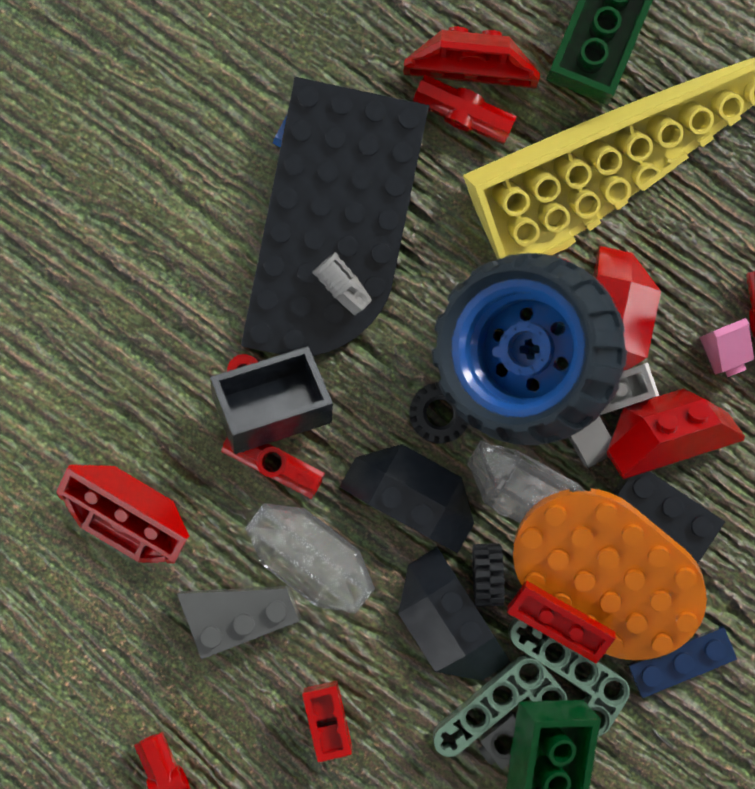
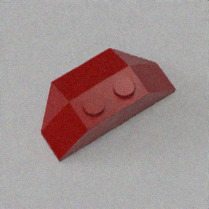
[403,26,540,89]
[593,246,661,371]
[607,388,745,479]
[56,465,189,564]

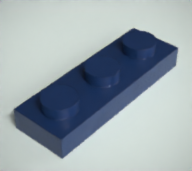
[627,626,737,698]

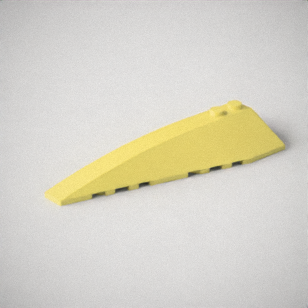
[463,57,755,259]

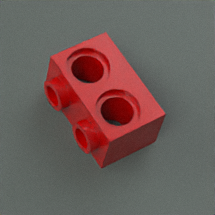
[302,680,353,763]

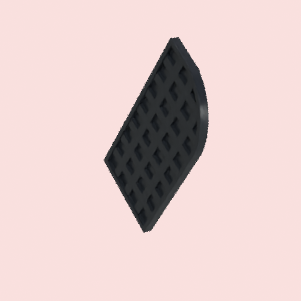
[241,77,429,356]

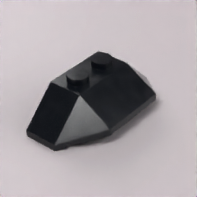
[339,444,474,553]
[398,547,511,681]

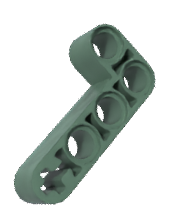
[508,618,630,736]
[433,654,567,757]

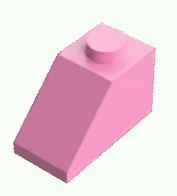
[700,318,754,377]

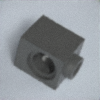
[479,711,516,769]

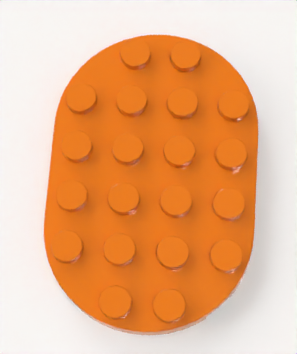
[513,488,707,660]

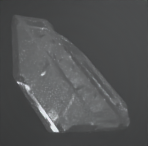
[468,441,585,523]
[245,503,375,614]

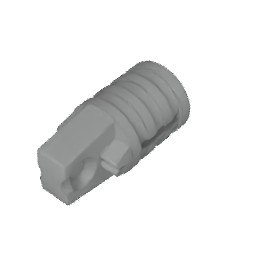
[312,252,372,315]

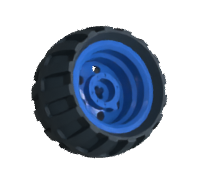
[432,253,627,445]

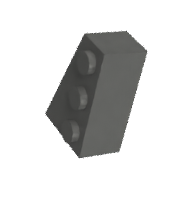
[177,586,301,659]

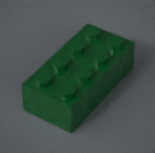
[546,0,653,105]
[506,700,601,789]

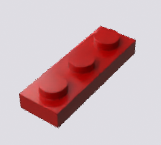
[507,580,616,664]

